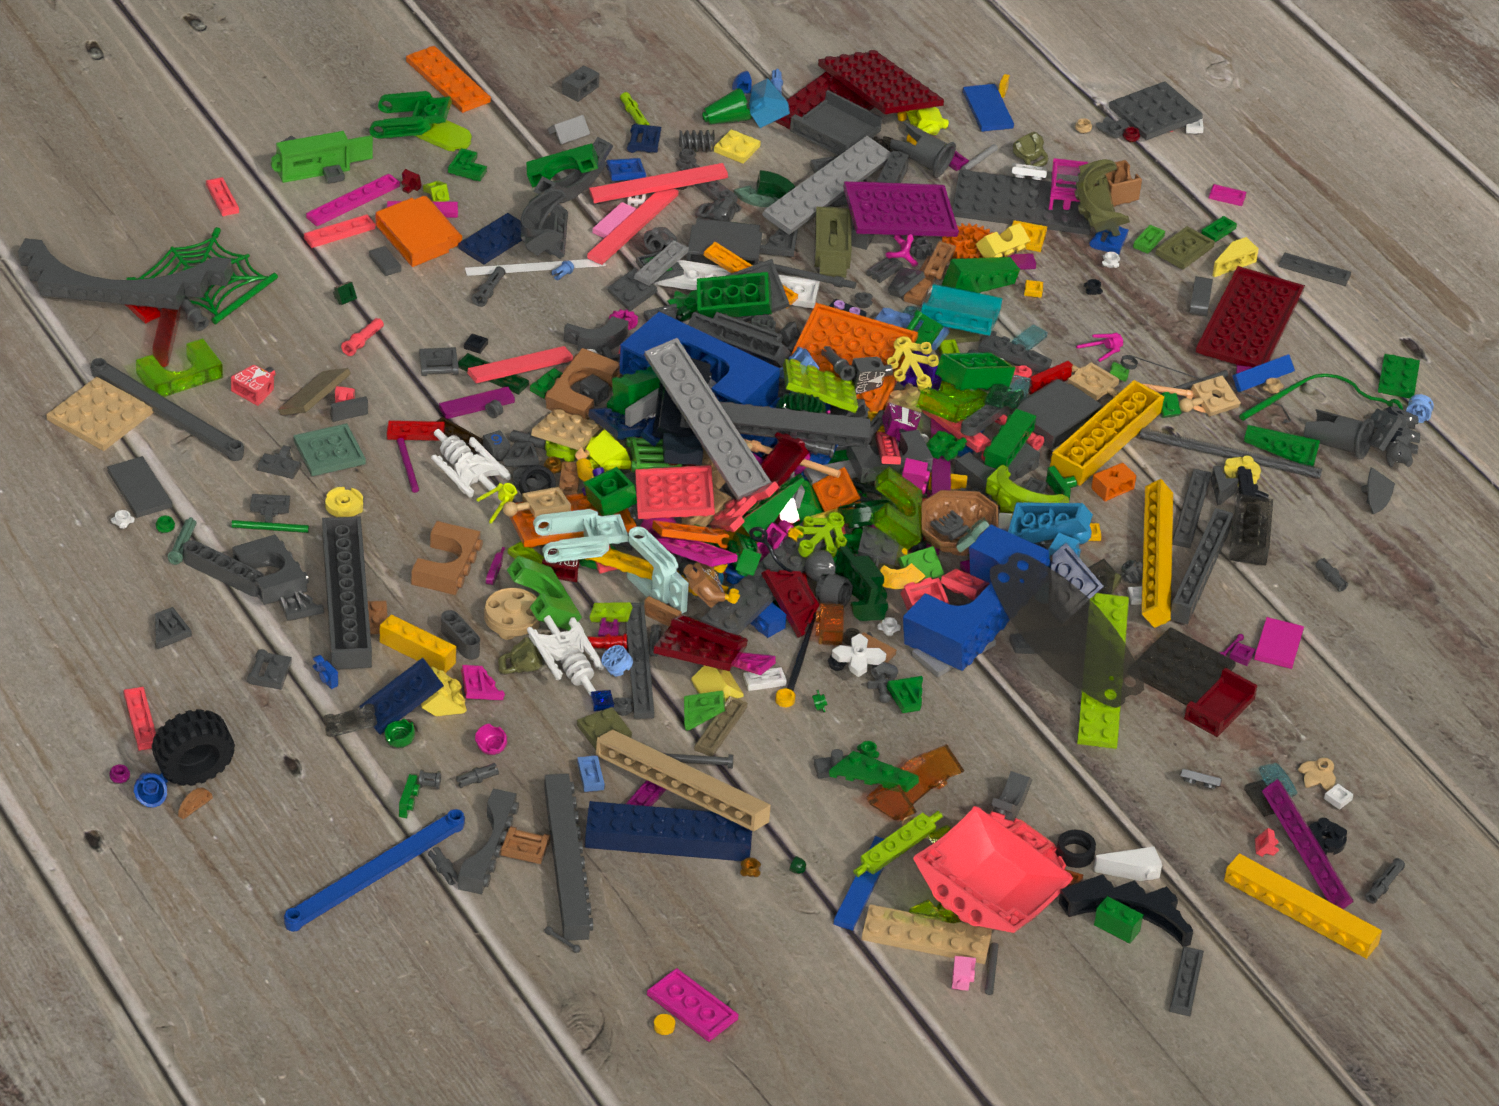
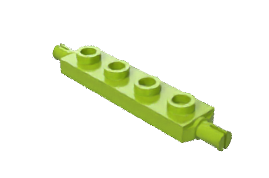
[853,811,943,877]

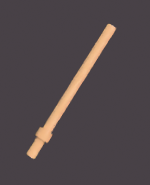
[743,438,841,478]

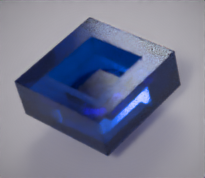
[591,690,614,711]

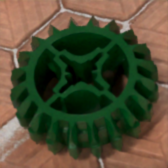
[776,392,826,413]

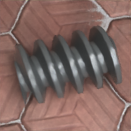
[679,130,715,152]

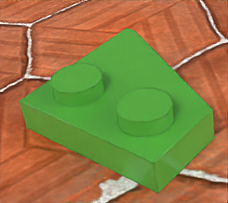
[684,691,725,731]

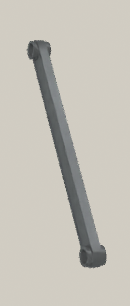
[91,358,244,461]

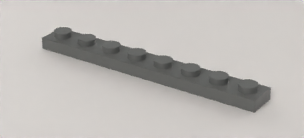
[625,602,655,719]

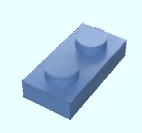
[577,755,605,792]

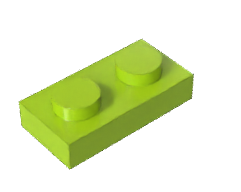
[589,602,633,622]

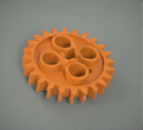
[942,223,994,259]

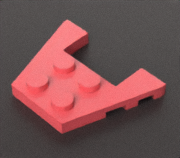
[709,481,779,532]

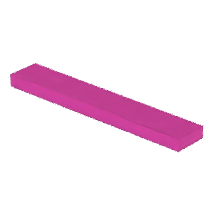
[306,174,400,226]

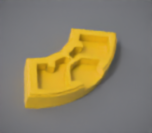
[880,563,926,589]

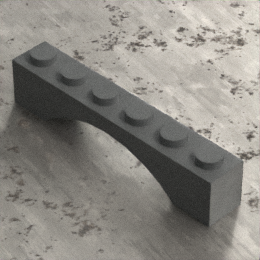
[458,788,519,895]

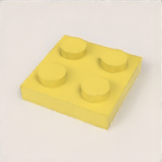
[714,129,761,164]

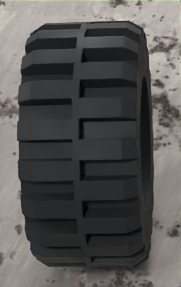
[152,709,235,786]

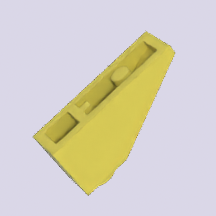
[1212,237,1259,277]

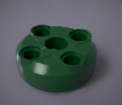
[837,500,893,528]

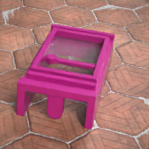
[1049,158,1088,210]

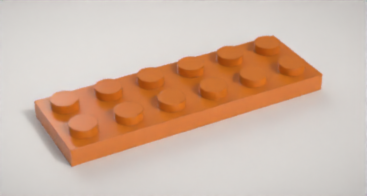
[406,46,491,113]

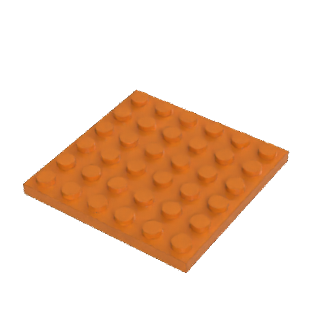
[779,303,918,412]

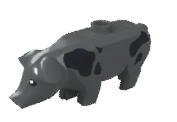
[1383,406,1420,467]

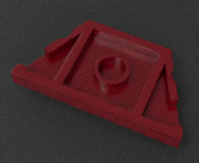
[761,570,819,638]

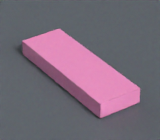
[593,202,636,238]

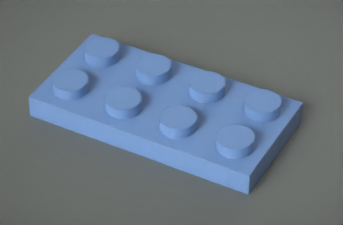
[874,308,950,350]

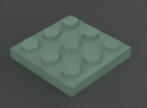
[293,423,366,476]

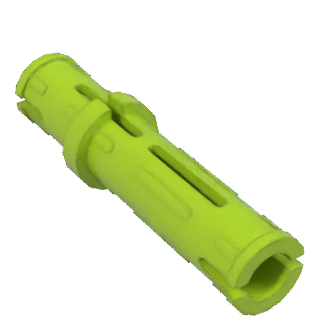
[620,92,650,126]

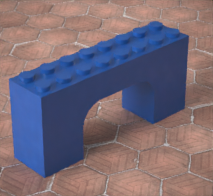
[620,312,780,407]
[903,524,1050,671]

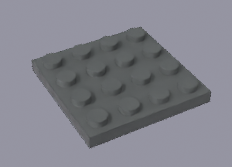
[1109,81,1203,140]

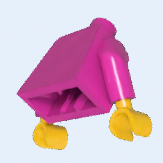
[757,520,803,563]

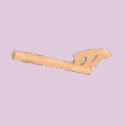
[1141,383,1206,413]

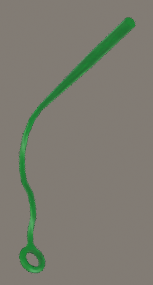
[1239,373,1403,421]

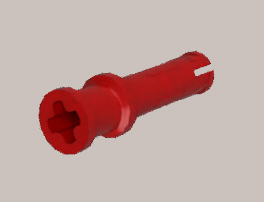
[587,633,627,651]

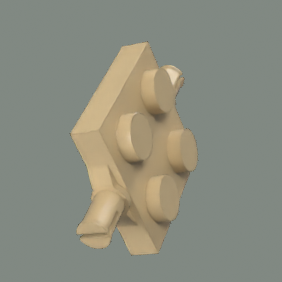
[1068,362,1120,401]
[885,383,926,412]

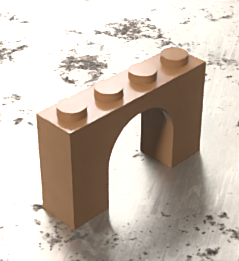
[545,348,621,420]
[411,521,483,595]

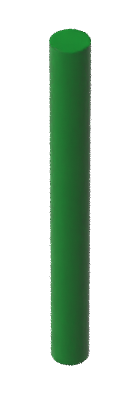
[231,520,309,533]

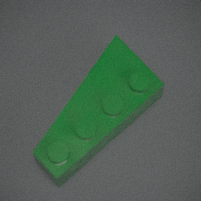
[941,257,1020,293]

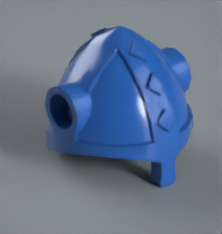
[134,773,168,808]

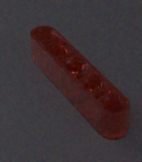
[152,307,180,368]

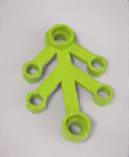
[795,512,847,558]

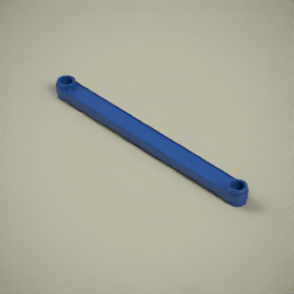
[284,809,465,932]

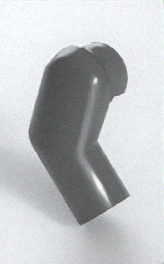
[871,662,898,679]

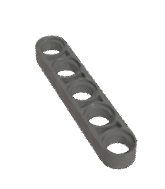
[960,397,1010,436]

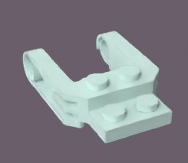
[533,509,628,562]
[627,527,689,613]

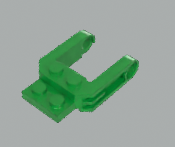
[369,91,452,139]

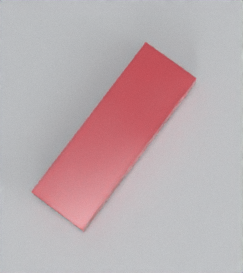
[206,177,239,216]

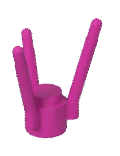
[1076,332,1123,362]

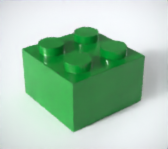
[583,467,637,516]

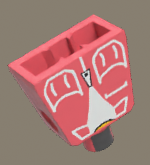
[231,365,276,406]

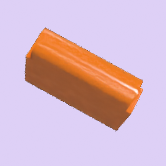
[376,196,462,267]

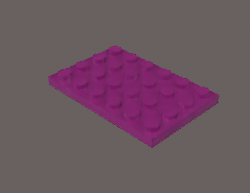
[843,181,959,237]

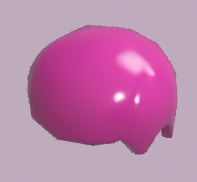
[475,724,507,755]

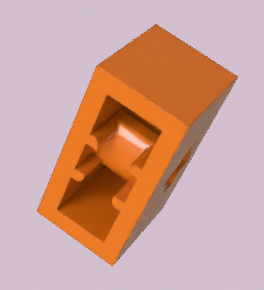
[1091,463,1137,501]

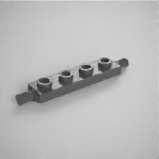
[676,159,742,213]

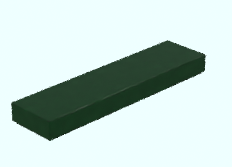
[458,353,529,395]

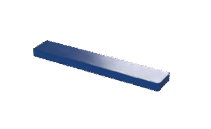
[833,836,884,931]

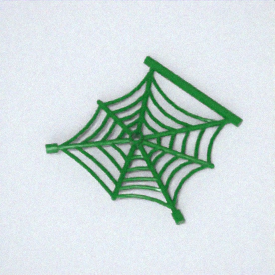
[126,227,278,324]

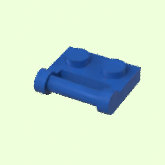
[1090,226,1129,255]

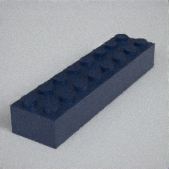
[585,801,752,861]

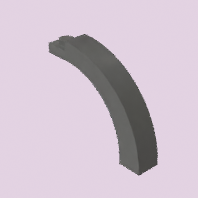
[534,137,613,203]

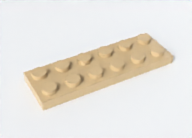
[861,904,993,964]

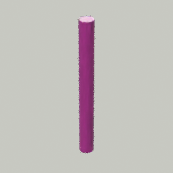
[397,438,419,493]

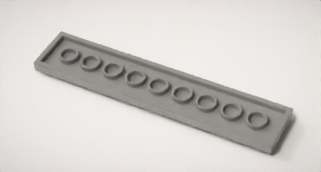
[762,136,891,235]
[644,338,771,501]

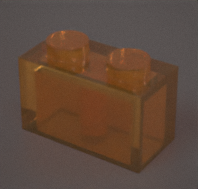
[815,603,844,646]

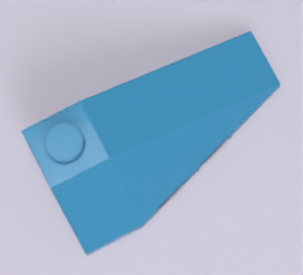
[749,78,790,128]

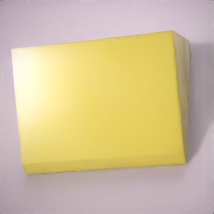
[691,665,744,702]

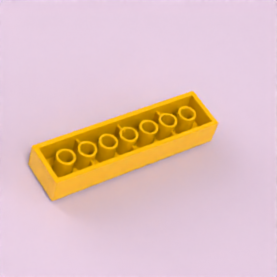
[1050,380,1165,486]

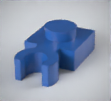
[313,655,338,689]

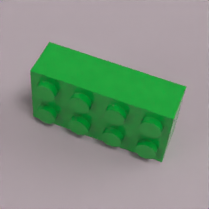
[697,272,772,319]
[935,352,1016,391]

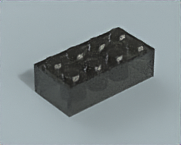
[1228,494,1273,566]

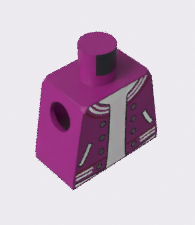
[882,402,921,442]

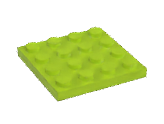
[783,359,858,413]

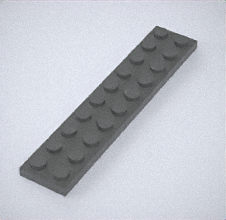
[700,516,836,635]

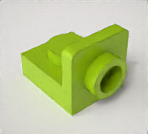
[423,180,450,202]

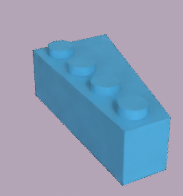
[1008,503,1093,543]

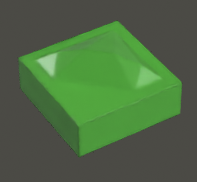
[1109,362,1129,382]

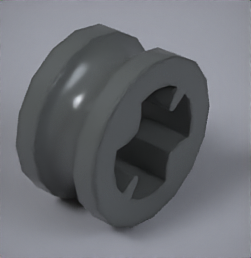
[485,399,503,418]

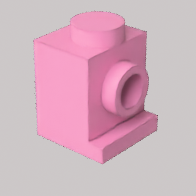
[952,956,976,991]

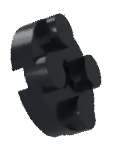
[1309,818,1347,855]

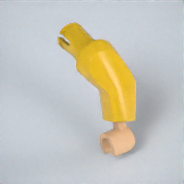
[575,447,594,482]

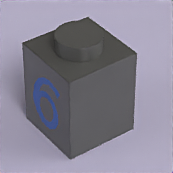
[483,430,510,461]

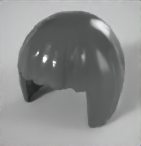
[805,550,835,582]

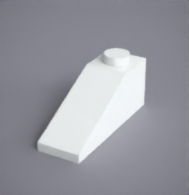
[1094,847,1162,881]

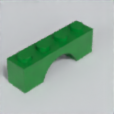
[526,143,598,188]

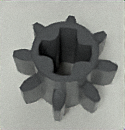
[910,238,932,260]
[1121,560,1143,583]

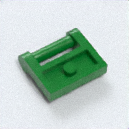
[906,310,943,351]

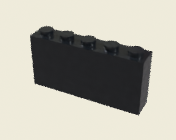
[652,357,712,439]

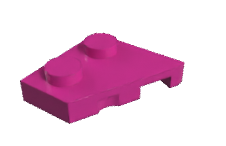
[461,665,505,700]

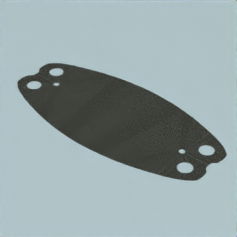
[990,553,1144,708]

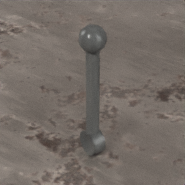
[544,926,581,953]

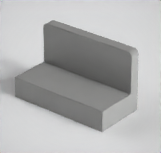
[548,115,590,144]

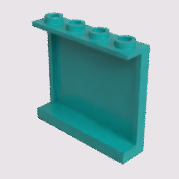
[920,284,1003,336]

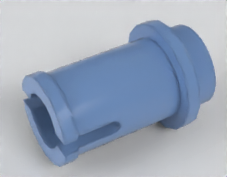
[551,260,574,280]

